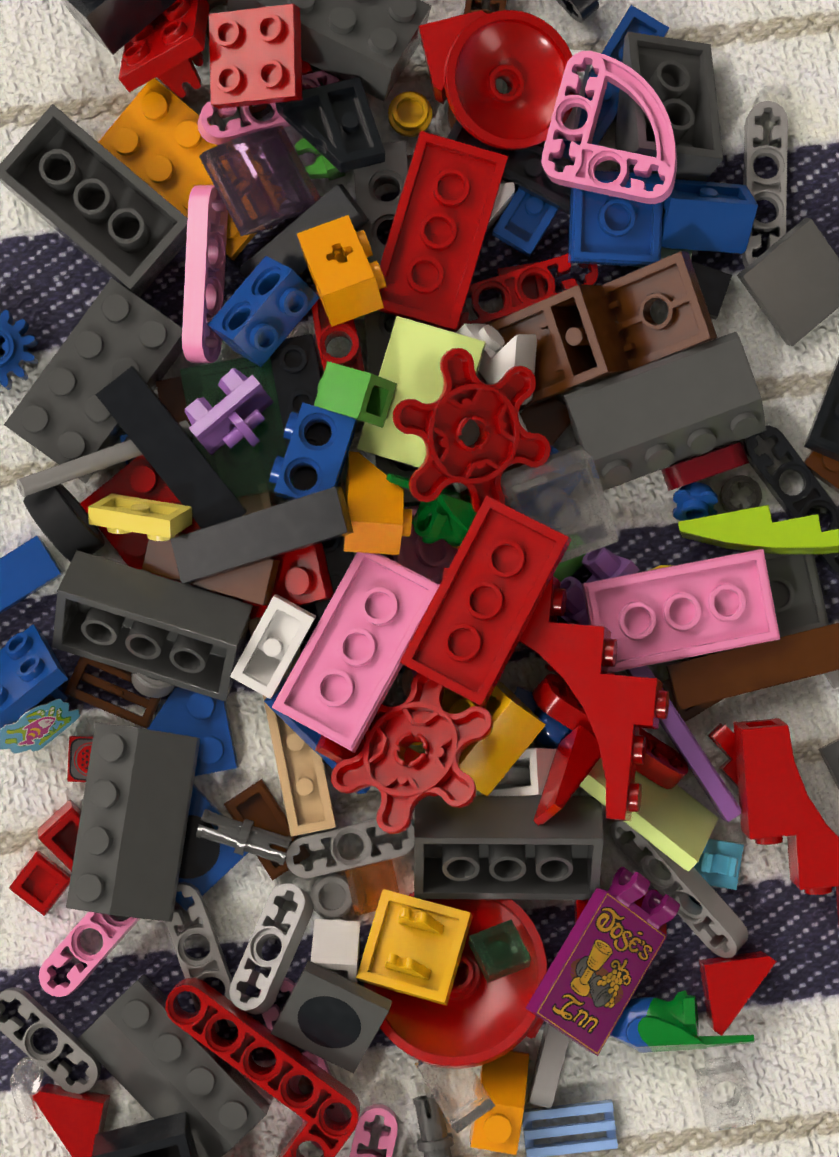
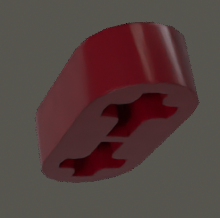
[661,441,749,491]

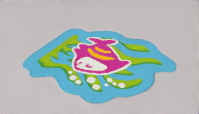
[0,699,80,753]

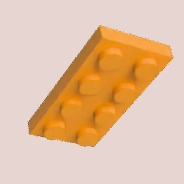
[98,78,291,261]

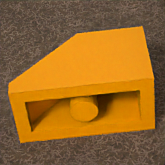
[343,451,412,555]
[469,1050,530,1155]

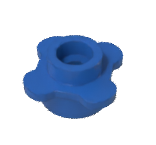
[673,482,718,521]

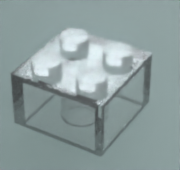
[501,445,619,563]

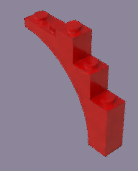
[442,567,669,821]
[733,718,839,925]

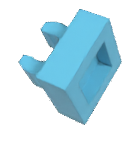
[694,838,744,890]

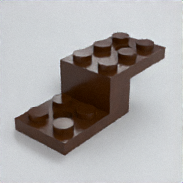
[478,251,718,411]

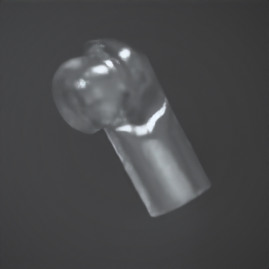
[9,1057,44,1124]

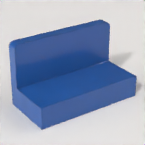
[661,179,758,254]

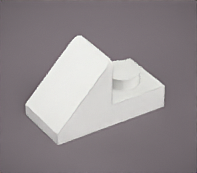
[455,324,537,405]
[230,594,317,699]

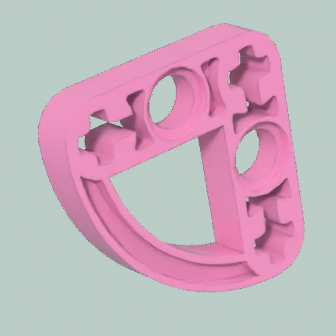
[541,51,677,204]

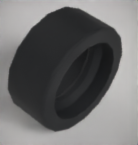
[23,484,105,562]

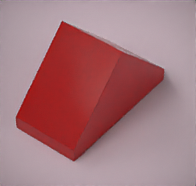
[419,10,487,104]
[699,951,777,1036]
[32,1083,110,1157]

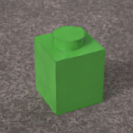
[314,361,397,428]

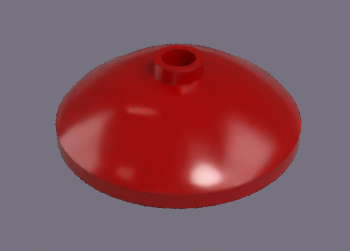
[444,10,577,150]

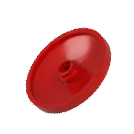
[364,892,549,1069]

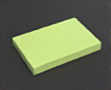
[357,316,486,468]
[580,758,719,872]

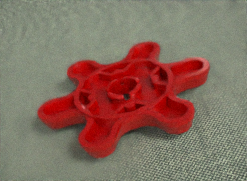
[392,348,551,513]
[331,673,493,834]

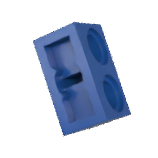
[207,256,320,367]
[269,402,357,500]

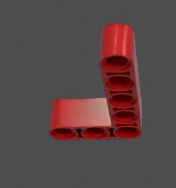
[165,978,360,1157]

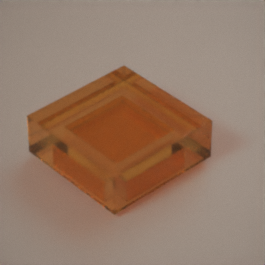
[345,859,399,915]

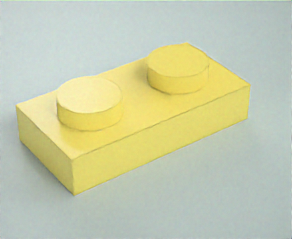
[88,493,192,541]

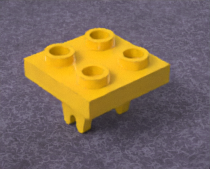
[356,889,473,1006]

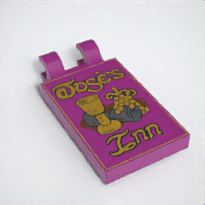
[526,866,680,1056]

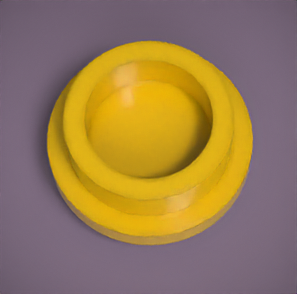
[388,91,432,137]

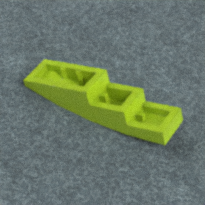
[678,505,839,554]

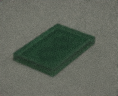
[180,357,294,498]

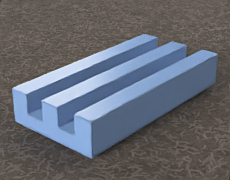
[522,1099,618,1157]

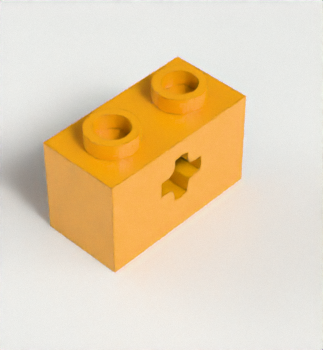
[297,215,386,327]

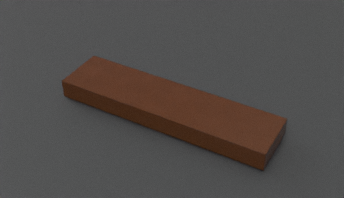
[666,622,839,710]

